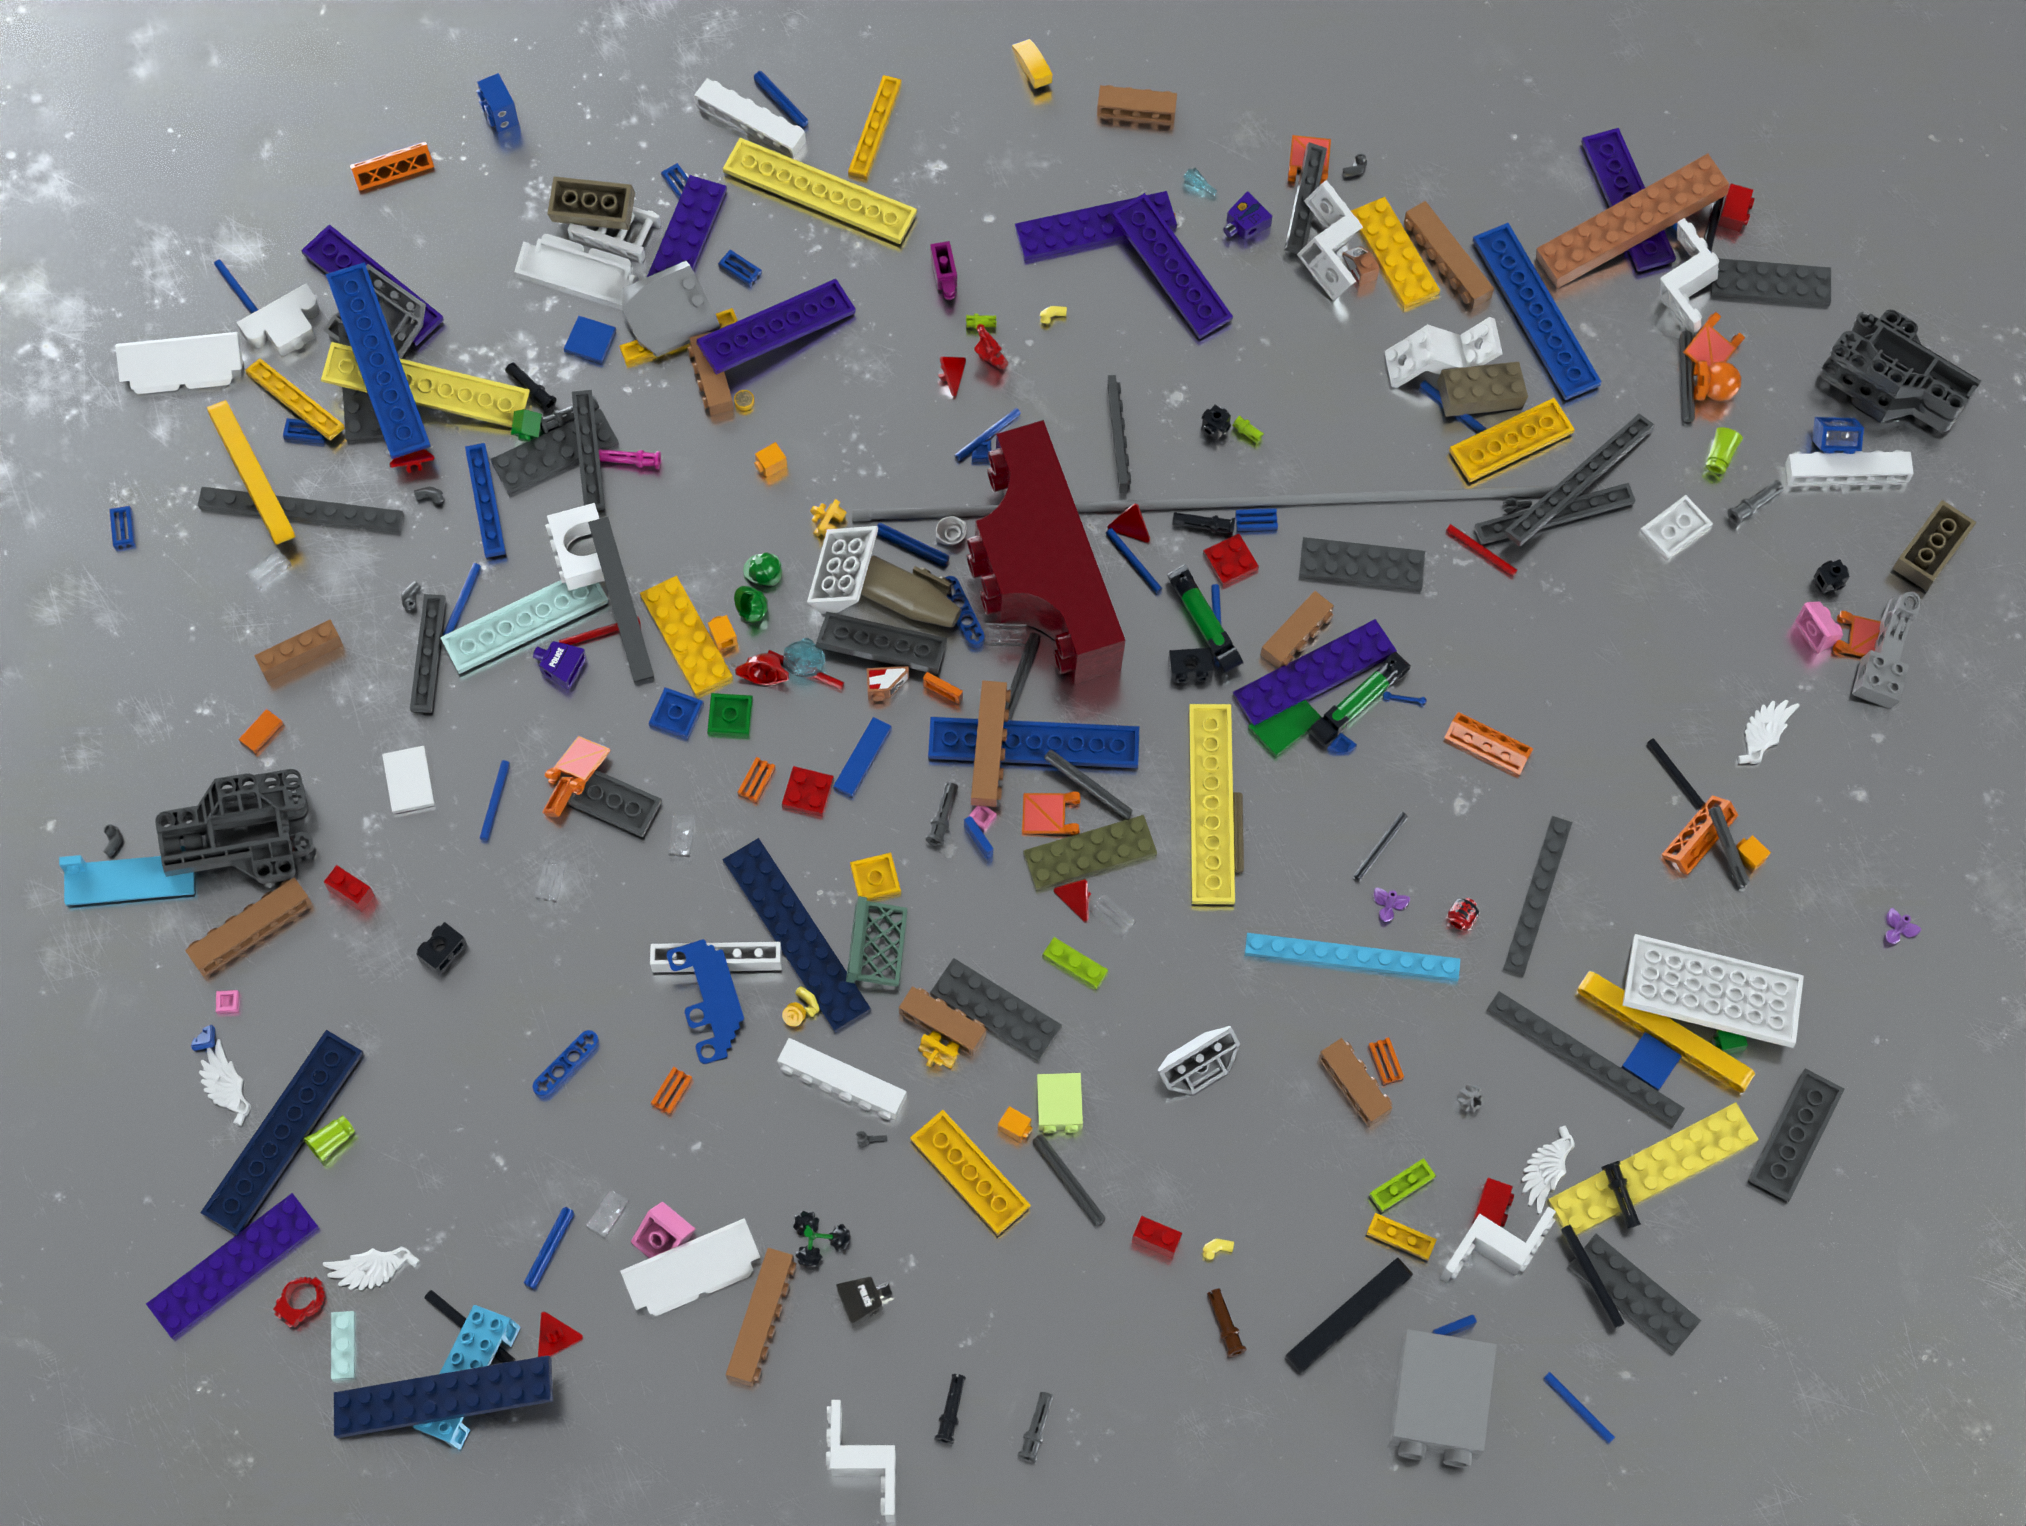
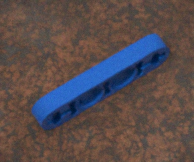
[945,576,985,649]
[532,1030,599,1098]

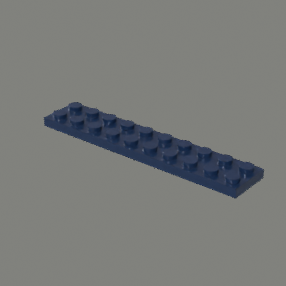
[722,838,871,1033]
[200,1030,364,1236]
[334,1355,553,1438]

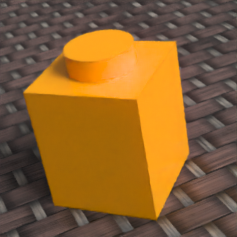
[754,442,787,478]
[708,615,738,651]
[1736,835,1771,873]
[998,1106,1033,1143]

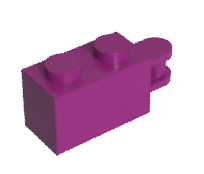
[930,241,957,300]

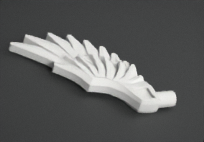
[1738,700,1800,764]
[199,1039,251,1126]
[1521,1126,1575,1214]
[323,1246,420,1291]

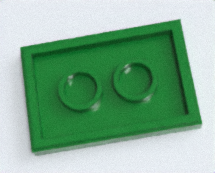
[1248,700,1321,758]

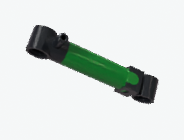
[1167,564,1244,673]
[1308,652,1411,746]

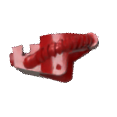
[974,324,1009,370]
[273,1277,325,1328]

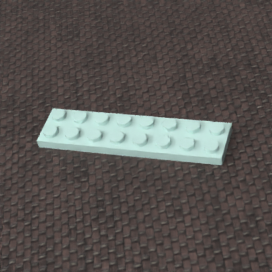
[440,580,609,674]

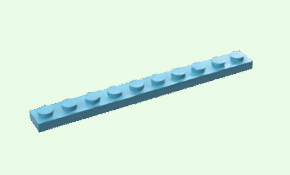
[1244,933,1460,981]

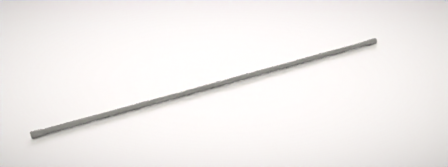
[852,486,1583,521]

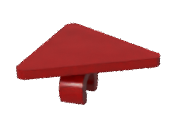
[938,357,966,396]
[389,449,435,473]
[1107,503,1150,543]
[1054,879,1091,921]
[538,1312,583,1357]

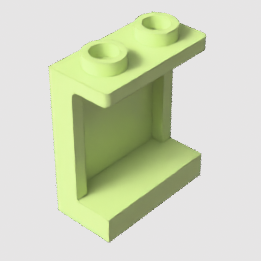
[1037,1073,1083,1134]

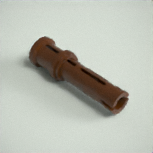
[1207,1288,1247,1357]

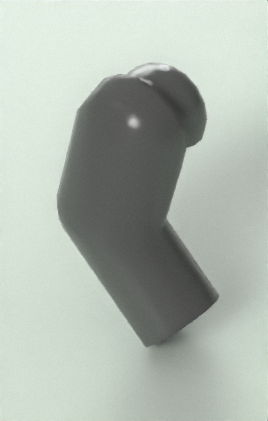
[1343,154,1367,178]
[414,486,444,503]
[401,581,421,610]
[103,824,122,857]

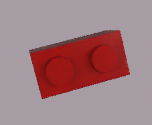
[1717,183,1755,232]
[323,865,375,912]
[1472,1178,1515,1227]
[1132,1216,1182,1259]

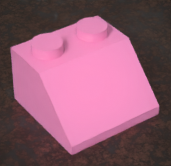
[1795,601,1843,654]
[631,1201,695,1258]

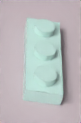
[331,1311,355,1381]

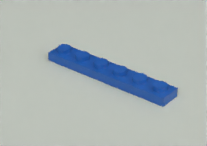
[465,443,506,558]

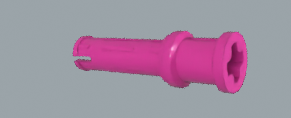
[599,449,661,469]

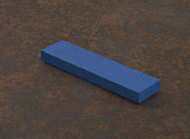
[833,717,892,797]

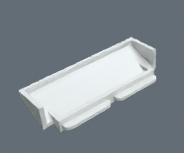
[514,234,639,305]
[115,332,243,394]
[620,1218,760,1316]

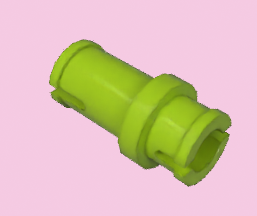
[966,313,997,329]
[1232,416,1264,444]

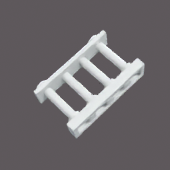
[568,207,661,264]

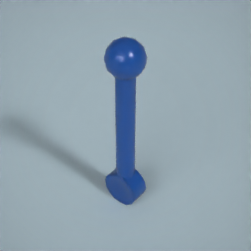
[1383,691,1427,705]

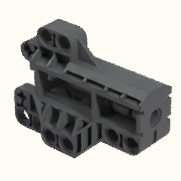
[1820,309,1982,432]
[155,769,314,884]

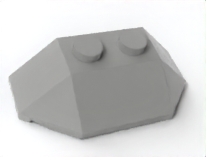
[1157,1026,1241,1095]

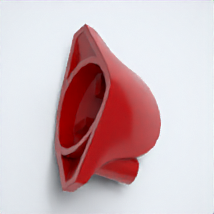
[735,653,789,685]

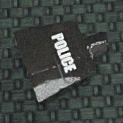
[836,1277,892,1328]

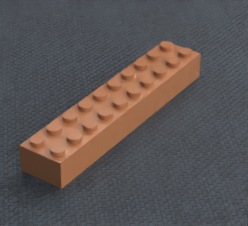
[1536,153,1729,289]

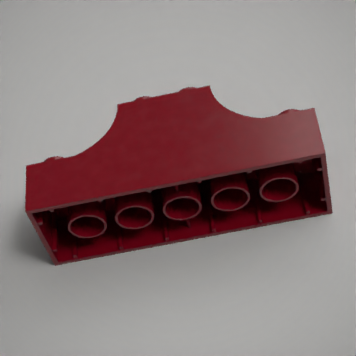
[966,420,1126,685]

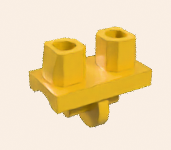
[810,499,847,537]
[918,1031,959,1069]

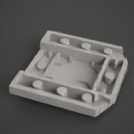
[622,261,720,357]
[323,264,426,359]

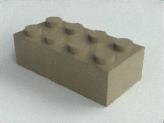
[547,176,635,230]
[1437,361,1528,417]
[1892,500,1977,591]

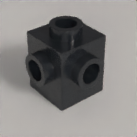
[1201,404,1231,441]
[1814,559,1850,594]

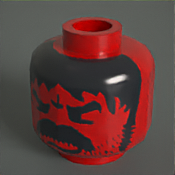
[1448,898,1479,930]

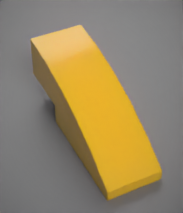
[1012,39,1053,89]

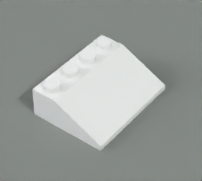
[807,526,879,614]

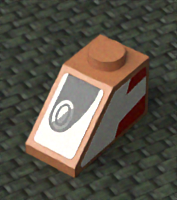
[1342,246,1379,286]
[867,666,909,701]

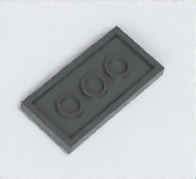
[567,770,662,837]

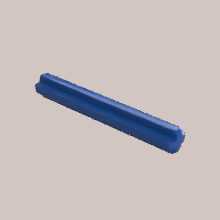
[754,71,808,128]
[877,523,950,566]
[524,1207,574,1289]

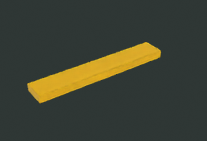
[848,75,902,180]
[619,308,738,365]
[245,358,345,441]

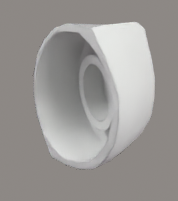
[936,516,967,546]

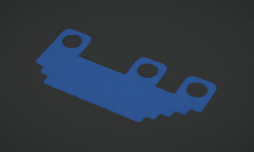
[667,939,744,1064]

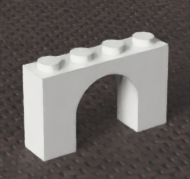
[545,503,605,591]

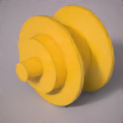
[782,1002,806,1026]

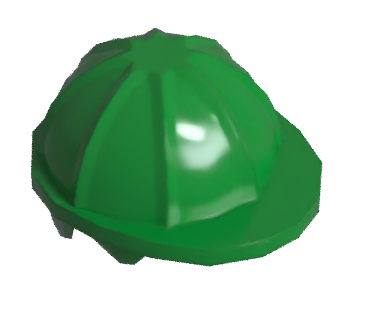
[743,552,782,586]
[734,586,768,623]

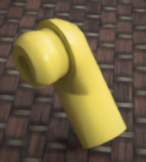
[1039,306,1067,324]
[795,986,820,1017]
[1203,1238,1234,1260]

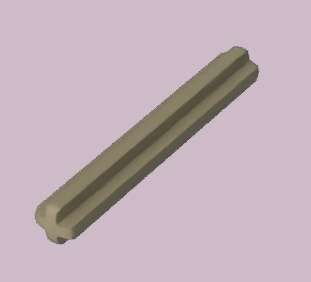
[1233,792,1244,873]

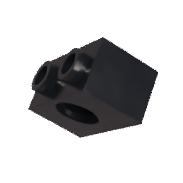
[1168,647,1213,683]
[416,922,467,976]

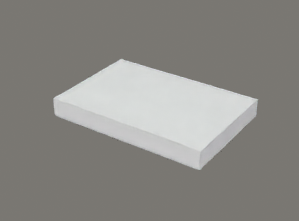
[1639,495,1713,561]
[382,746,435,814]

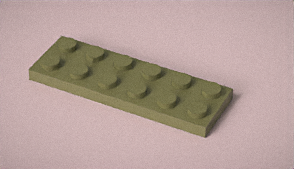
[1023,815,1157,891]

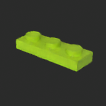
[1042,937,1108,990]
[1369,1158,1436,1213]

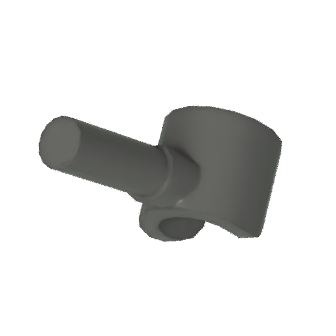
[1503,497,1532,513]
[856,1131,887,1147]

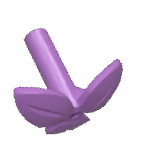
[1374,887,1410,922]
[1886,908,1922,944]

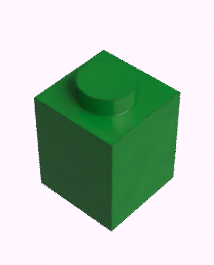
[511,409,542,442]
[1712,1029,1748,1054]

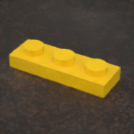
[1366,1213,1437,1261]

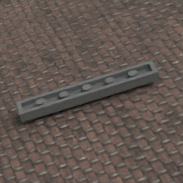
[1284,142,1327,254]
[1107,375,1131,493]
[572,390,605,510]
[410,594,446,713]

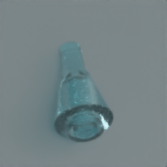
[1183,167,1217,197]

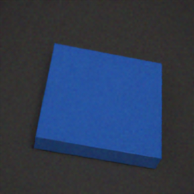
[564,316,616,364]
[649,687,704,740]
[1621,1032,1682,1091]

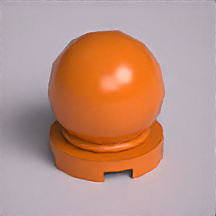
[1693,360,1741,402]

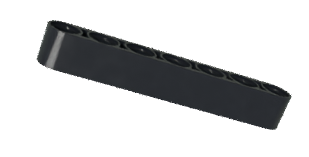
[1285,1258,1413,1374]

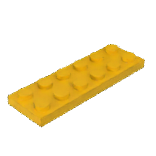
[1351,197,1440,309]
[1449,398,1575,483]
[640,575,733,696]
[910,1110,1031,1236]

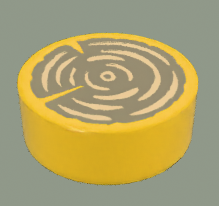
[734,390,754,411]

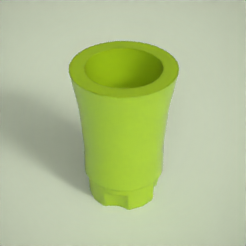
[1706,427,1743,474]
[304,1115,355,1163]

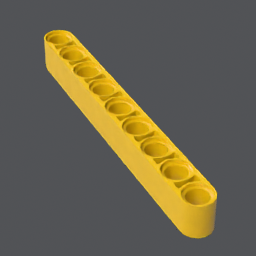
[206,400,295,545]
[1577,971,1755,1093]

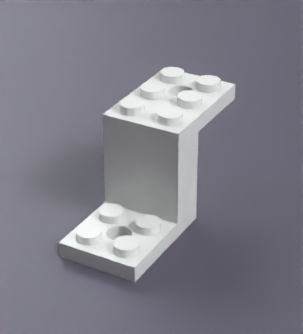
[1297,180,1363,301]
[1659,218,1719,338]
[1384,317,1503,388]
[1440,1207,1556,1283]
[826,1400,896,1522]

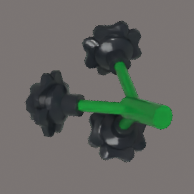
[793,1211,851,1267]

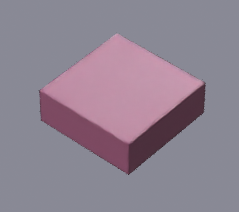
[968,806,997,832]
[216,990,240,1014]

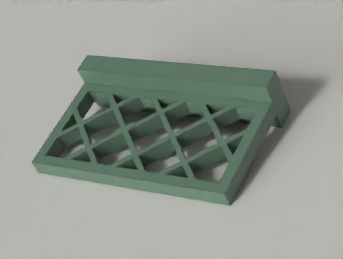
[846,896,908,987]

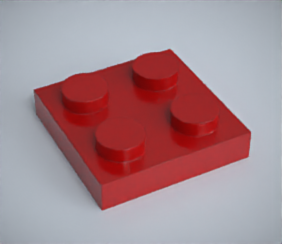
[1203,534,1259,587]
[782,766,834,817]

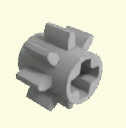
[1457,1084,1484,1112]

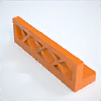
[350,142,434,191]
[1444,712,1534,775]
[1661,795,1739,875]

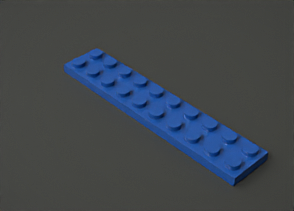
[1472,223,1602,400]
[326,262,431,459]
[928,717,1140,768]

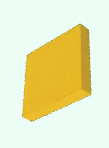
[850,852,901,901]

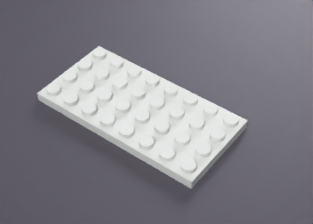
[1622,934,1804,1048]

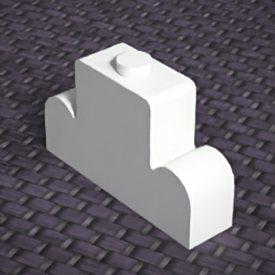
[236,283,320,356]

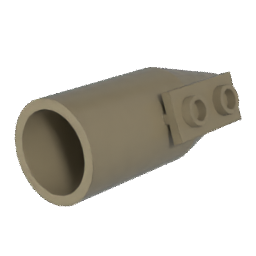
[861,555,962,628]

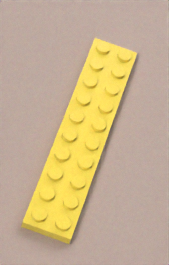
[723,138,917,244]
[321,342,530,428]
[1189,704,1235,904]
[1547,1102,1759,1235]

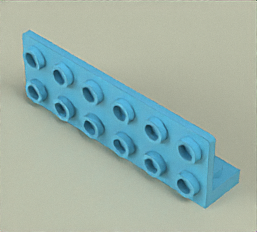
[59,846,194,906]
[413,1305,521,1450]

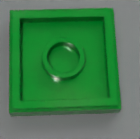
[707,693,753,737]

